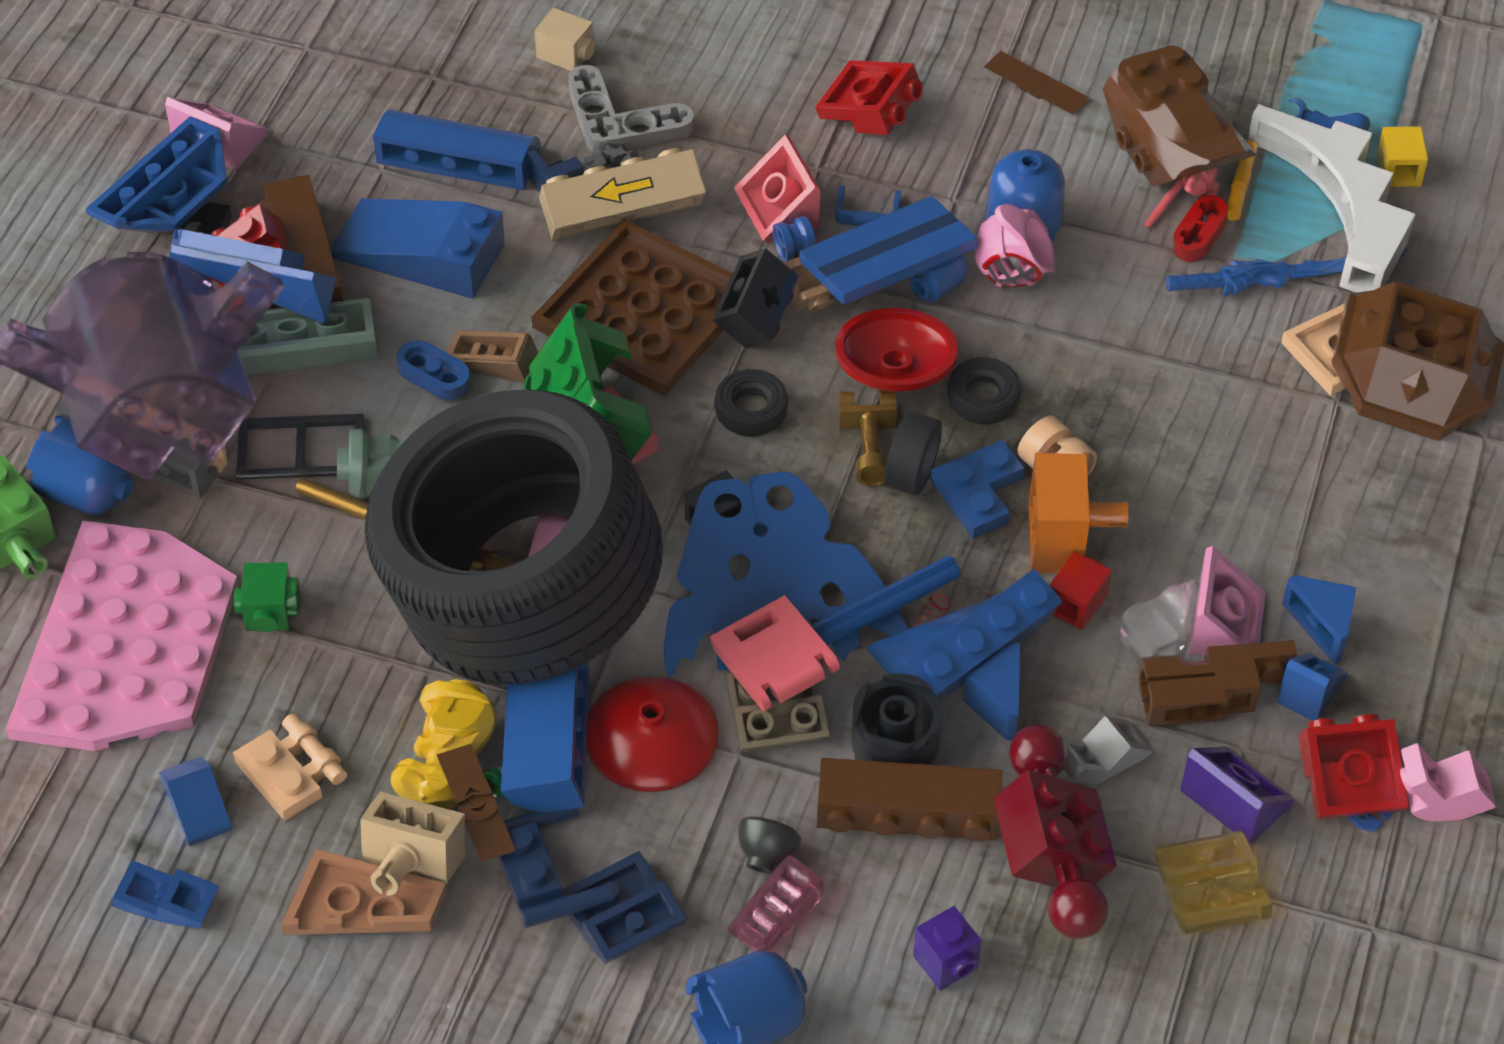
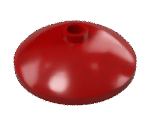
[835,308,958,393]
[587,676,718,792]

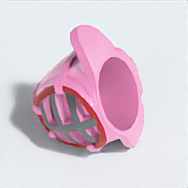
[975,204,1055,287]

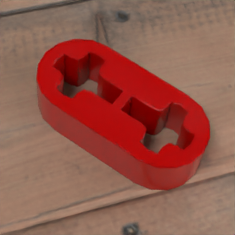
[1173,195,1228,262]

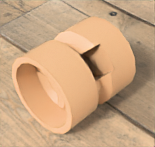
[1018,415,1097,476]

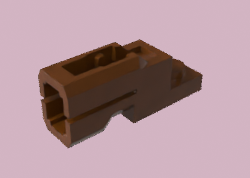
[1138,640,1297,726]

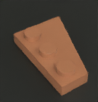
[281,849,447,935]

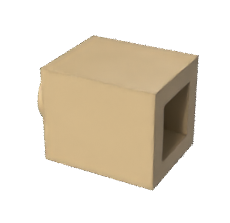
[535,7,596,71]

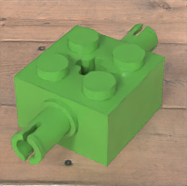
[0,455,56,579]

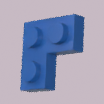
[930,440,1024,538]

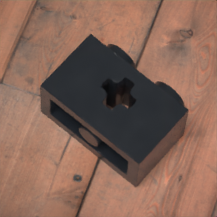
[712,248,799,348]

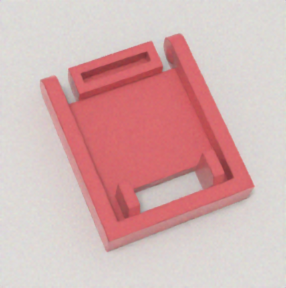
[710,595,840,712]

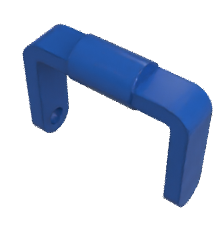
[835,185,901,226]

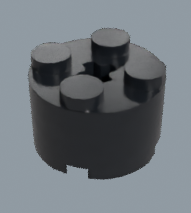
[851,673,943,765]

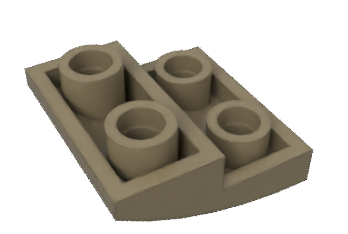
[725,672,830,752]

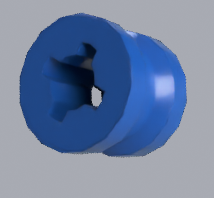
[772,216,816,262]

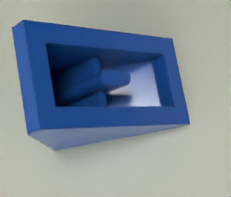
[1282,575,1356,665]
[963,643,1020,741]
[1277,653,1348,721]
[159,756,232,846]

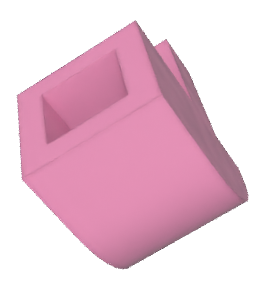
[1400,743,1496,822]

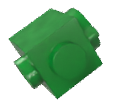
[234,562,300,632]

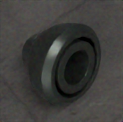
[738,816,801,874]

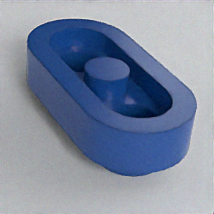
[396,340,471,400]

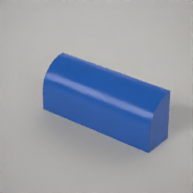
[373,109,541,191]
[501,663,590,812]

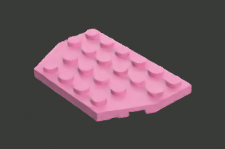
[6,520,239,751]

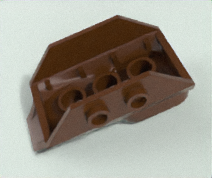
[1103,45,1257,186]

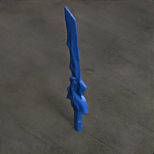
[1166,249,1407,297]

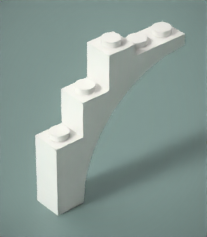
[1247,104,1415,293]

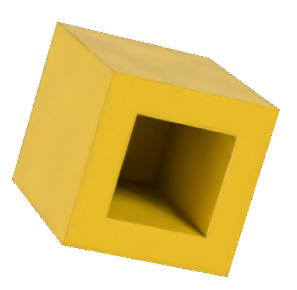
[1377,127,1428,187]

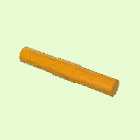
[1227,140,1258,221]

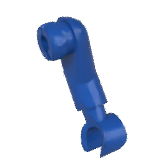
[1286,98,1371,131]

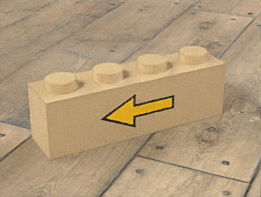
[539,148,706,241]

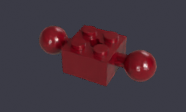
[993,724,1117,939]

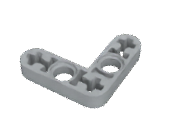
[568,65,694,151]

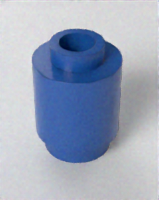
[910,255,969,302]

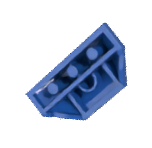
[86,116,228,233]

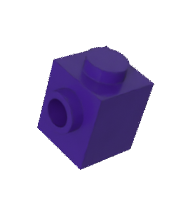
[913,905,982,990]

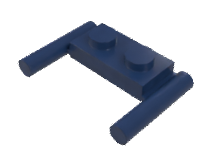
[498,808,615,928]

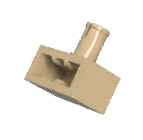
[360,792,465,896]

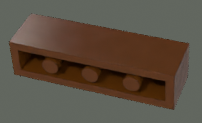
[258,175,343,302]
[817,758,1003,842]

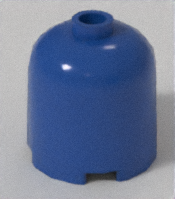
[985,149,1065,242]
[26,414,135,516]
[686,950,807,1044]

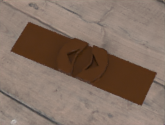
[984,51,1089,114]
[437,744,516,862]

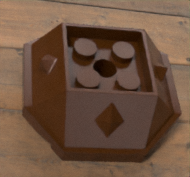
[1331,281,1504,441]

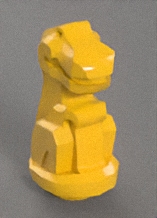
[390,679,497,810]

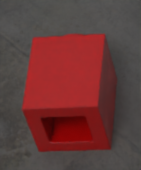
[1049,551,1112,631]

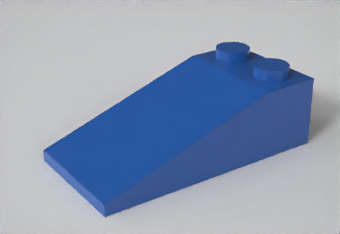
[330,198,505,299]

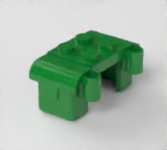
[524,303,652,461]

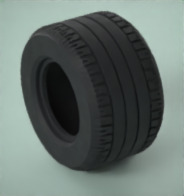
[365,389,663,685]

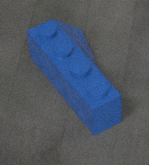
[866,568,1063,702]

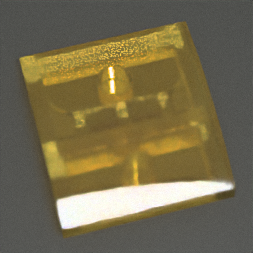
[1154,830,1272,935]

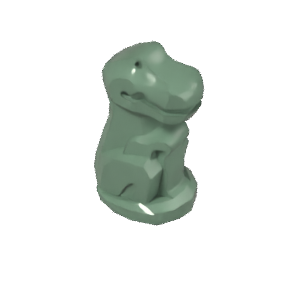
[337,428,408,499]

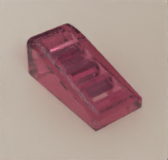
[728,855,824,952]

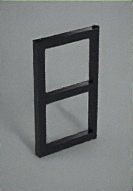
[235,413,364,480]

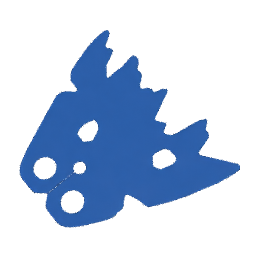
[664,472,908,676]

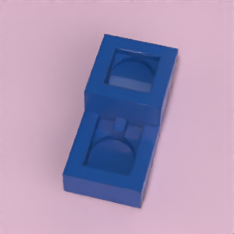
[112,860,219,928]

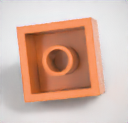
[1028,453,1129,573]

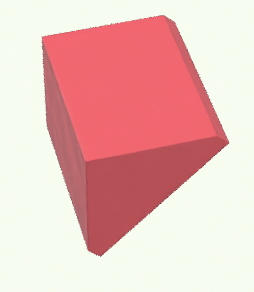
[734,135,820,243]

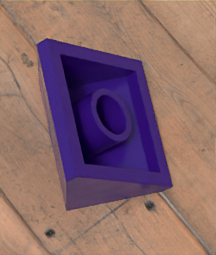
[1180,746,1295,845]

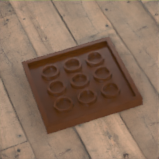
[531,219,733,396]

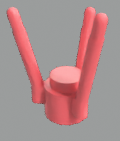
[1144,167,1220,228]

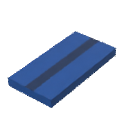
[800,196,978,305]

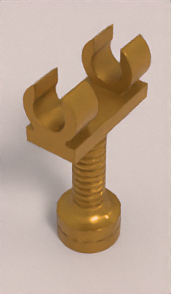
[838,390,897,487]

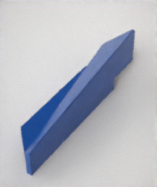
[169,229,336,323]

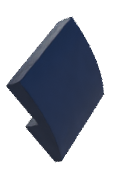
[563,851,687,964]

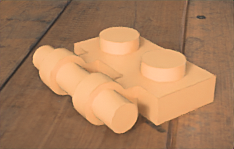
[233,713,347,821]

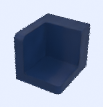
[527,150,584,193]

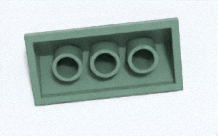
[208,298,378,379]

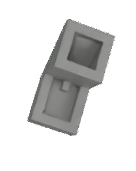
[1063,715,1154,785]

